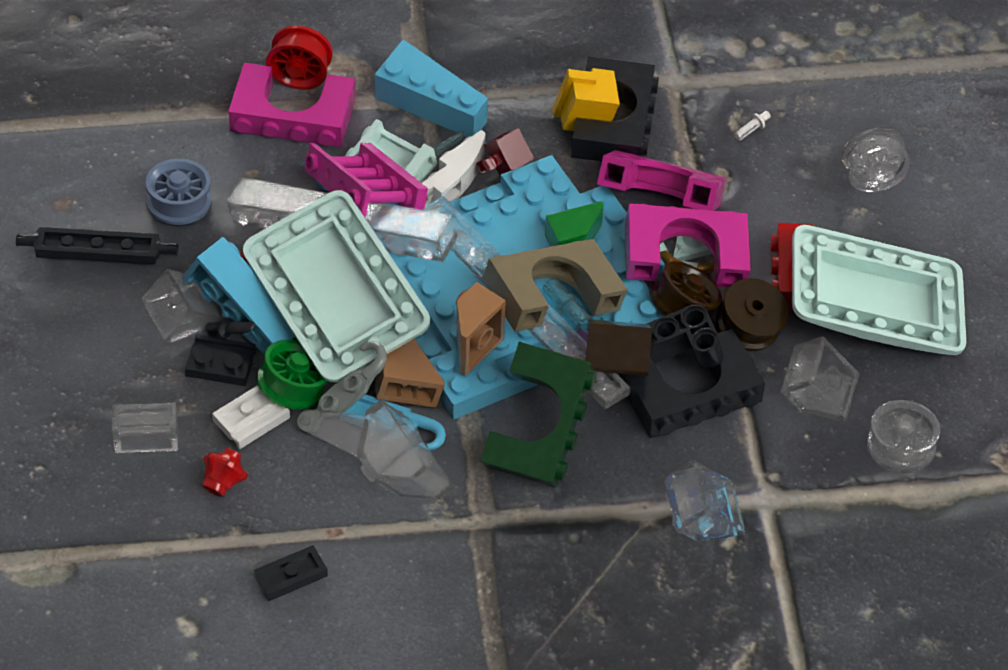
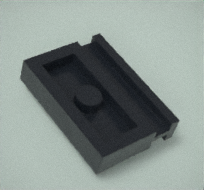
[185,335,256,386]

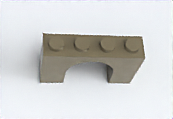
[482,239,628,332]

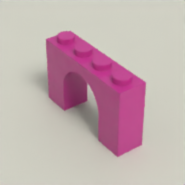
[228,63,356,147]
[597,150,727,211]
[625,204,751,287]

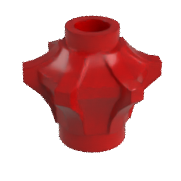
[201,448,249,498]

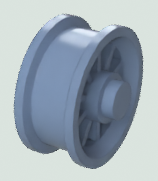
[145,159,212,225]

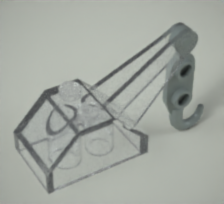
[297,341,455,500]

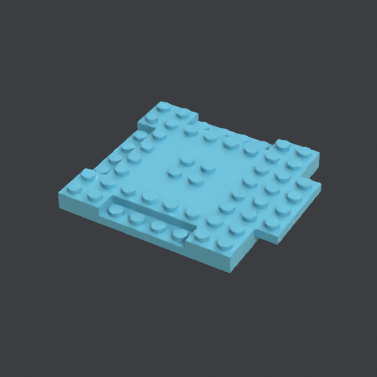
[370,155,665,420]

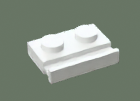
[212,385,290,450]

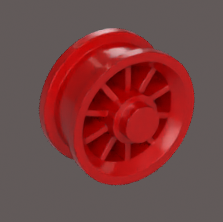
[266,25,333,90]

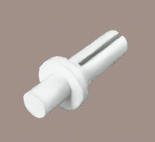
[734,111,771,141]

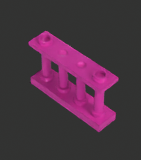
[304,143,428,218]

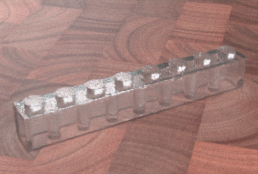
[226,178,458,262]

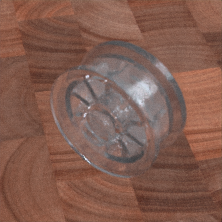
[842,127,911,192]
[867,400,940,473]

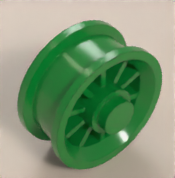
[256,340,328,410]

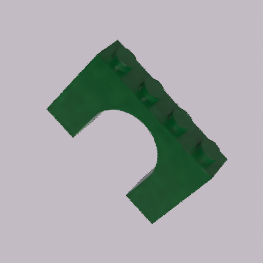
[480,342,597,488]

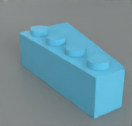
[374,39,488,137]
[182,237,296,354]

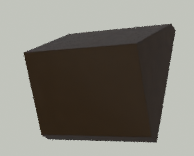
[586,319,652,376]

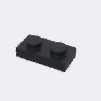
[254,545,328,601]

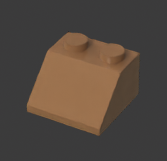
[456,282,506,376]

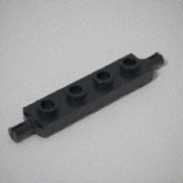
[16,227,179,264]

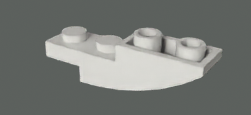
[404,130,485,218]

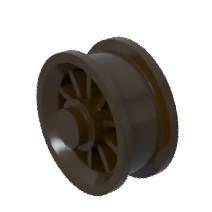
[649,261,722,326]
[716,278,789,351]

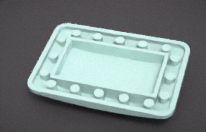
[243,190,430,382]
[792,225,966,355]

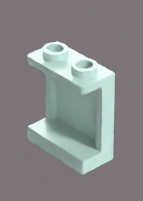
[345,119,437,183]

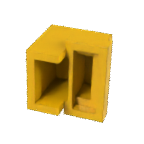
[552,68,620,131]

